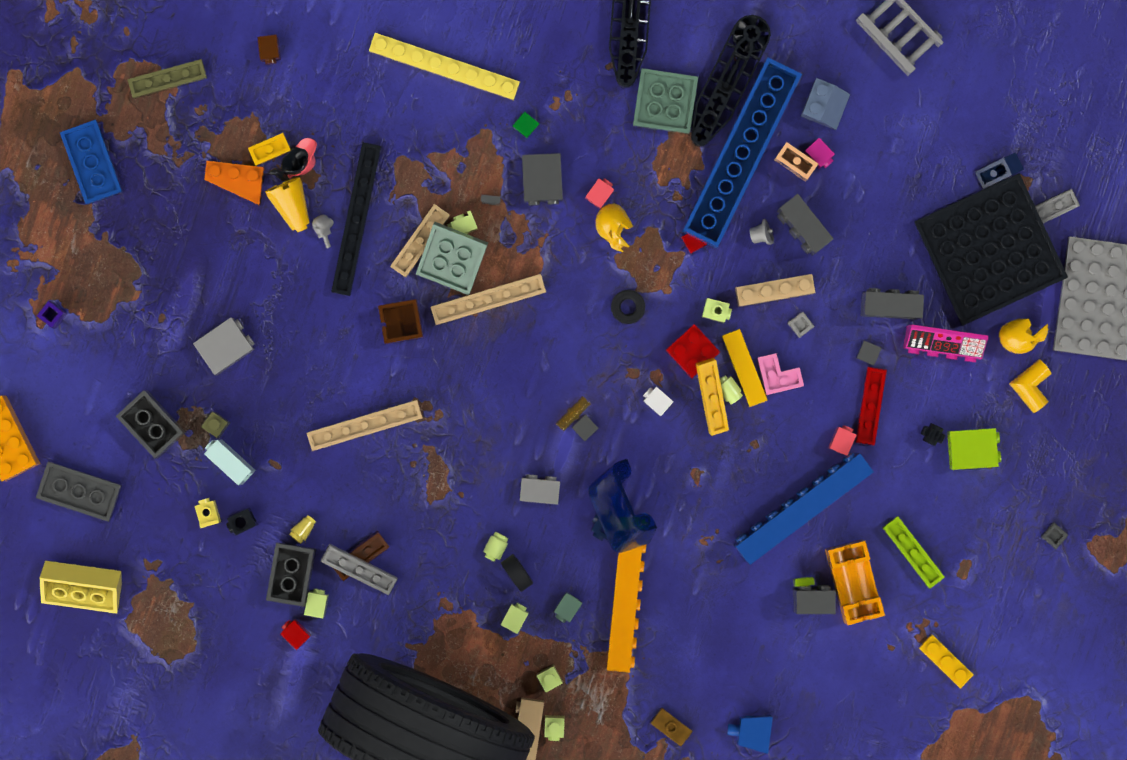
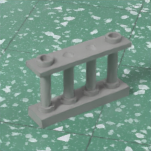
[856,0,944,76]

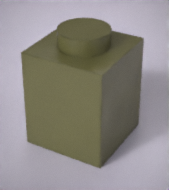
[201,411,231,438]

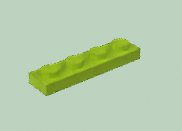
[882,516,945,589]

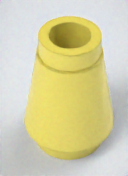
[289,515,316,544]

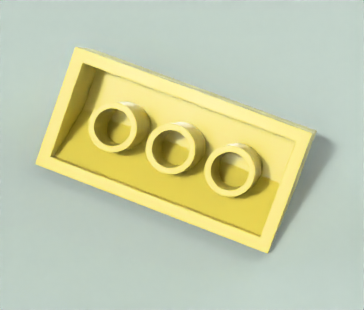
[40,561,122,613]

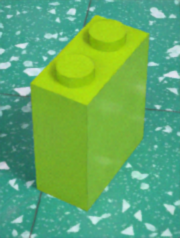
[947,428,1001,470]

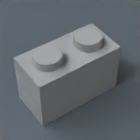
[520,474,560,505]

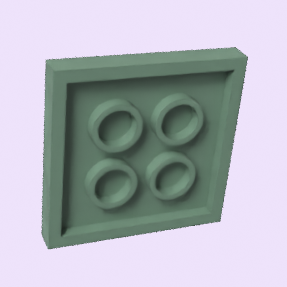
[633,68,698,134]
[416,222,488,295]

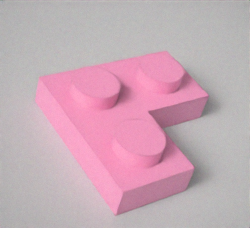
[757,353,804,395]

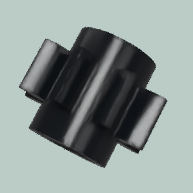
[920,423,946,446]

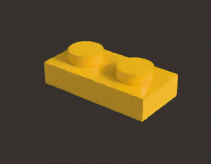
[248,133,291,166]

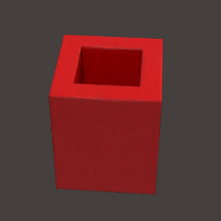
[280,619,311,650]

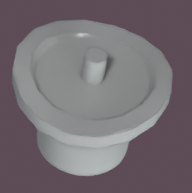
[749,219,774,245]

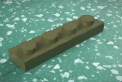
[128,59,207,98]

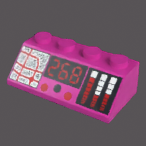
[903,325,988,363]

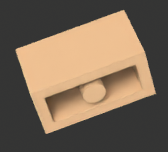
[774,142,818,182]

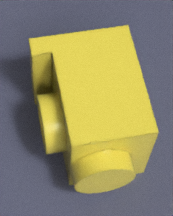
[195,498,221,528]

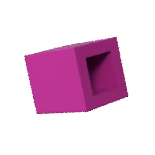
[803,138,835,169]

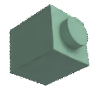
[554,592,582,623]

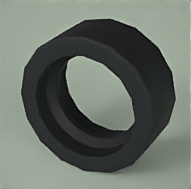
[501,554,533,592]

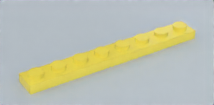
[369,33,520,100]

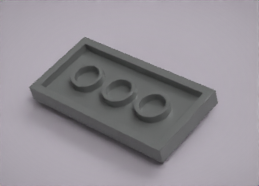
[36,461,122,522]

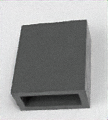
[522,153,563,206]

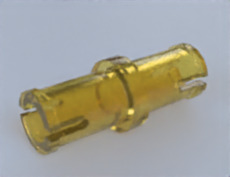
[556,396,591,431]

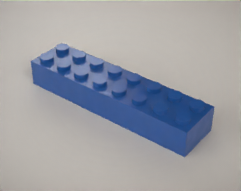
[734,452,874,565]

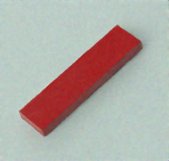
[855,367,887,446]

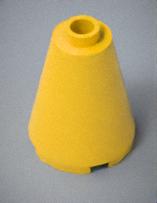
[265,177,310,232]

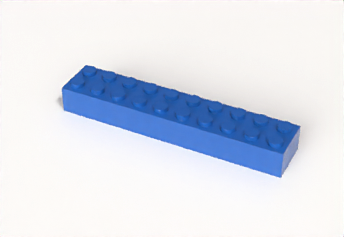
[682,57,802,249]

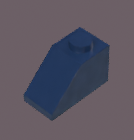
[975,152,1024,189]

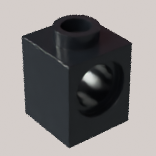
[226,508,258,536]

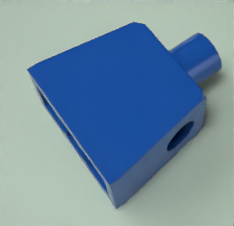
[727,715,773,754]

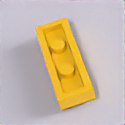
[918,634,974,689]

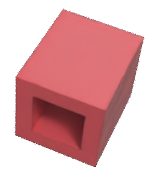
[585,178,614,209]
[828,425,856,456]

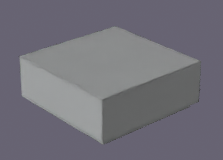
[788,312,815,338]

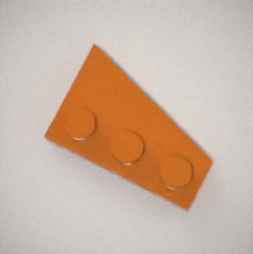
[204,161,264,206]

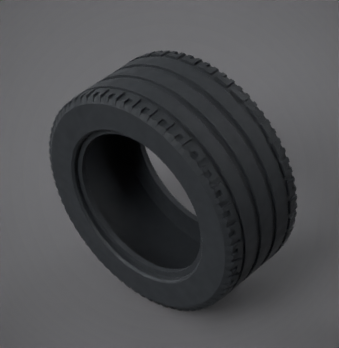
[318,653,535,760]

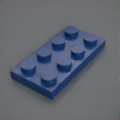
[60,119,123,205]

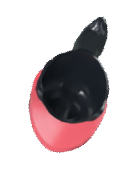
[269,138,317,181]

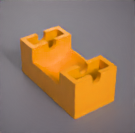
[825,539,885,625]

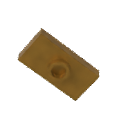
[650,708,693,746]

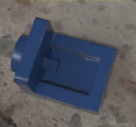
[591,510,610,541]

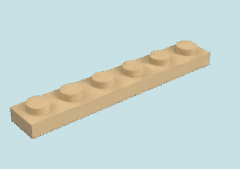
[431,274,546,325]
[307,400,423,451]

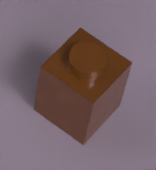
[257,35,281,65]

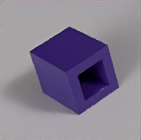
[37,301,68,329]

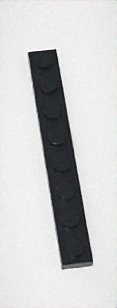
[331,142,382,296]

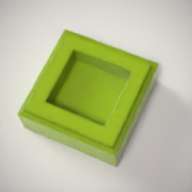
[793,577,815,587]

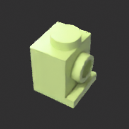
[447,210,478,234]

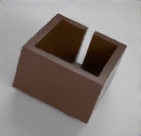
[378,299,424,344]

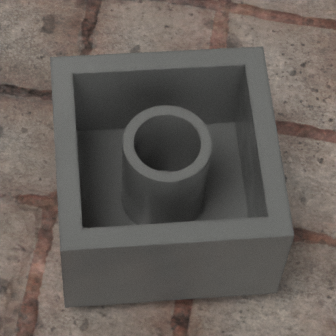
[793,585,836,614]

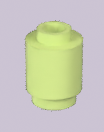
[720,375,743,405]
[483,532,509,562]

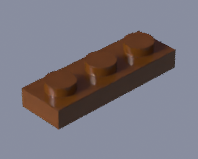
[333,531,389,581]

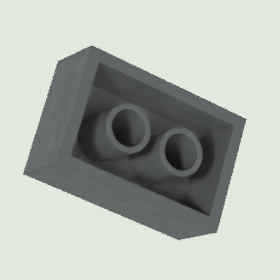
[777,194,833,256]
[860,288,924,320]
[116,390,187,459]
[266,542,316,607]

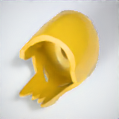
[595,203,633,252]
[999,319,1048,354]

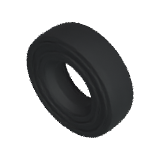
[611,290,646,324]

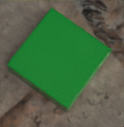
[512,111,539,138]

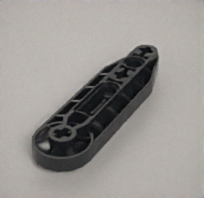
[609,0,651,88]
[691,15,771,147]

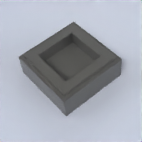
[481,194,501,206]
[856,341,881,366]
[572,414,599,441]
[1041,522,1068,549]

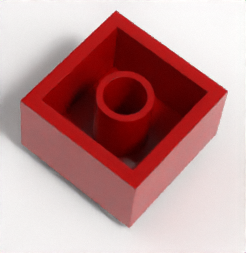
[665,324,720,378]

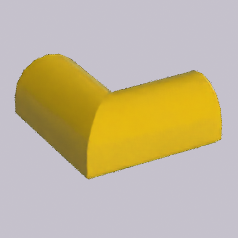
[1009,359,1052,413]

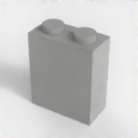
[193,317,255,375]

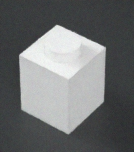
[643,387,673,416]

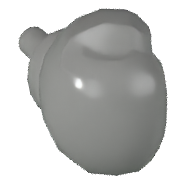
[312,215,334,248]

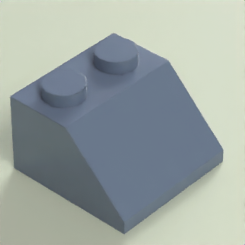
[801,78,850,130]

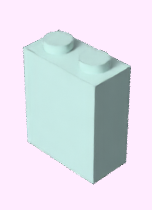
[204,439,256,485]

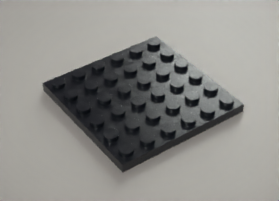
[914,173,1068,326]

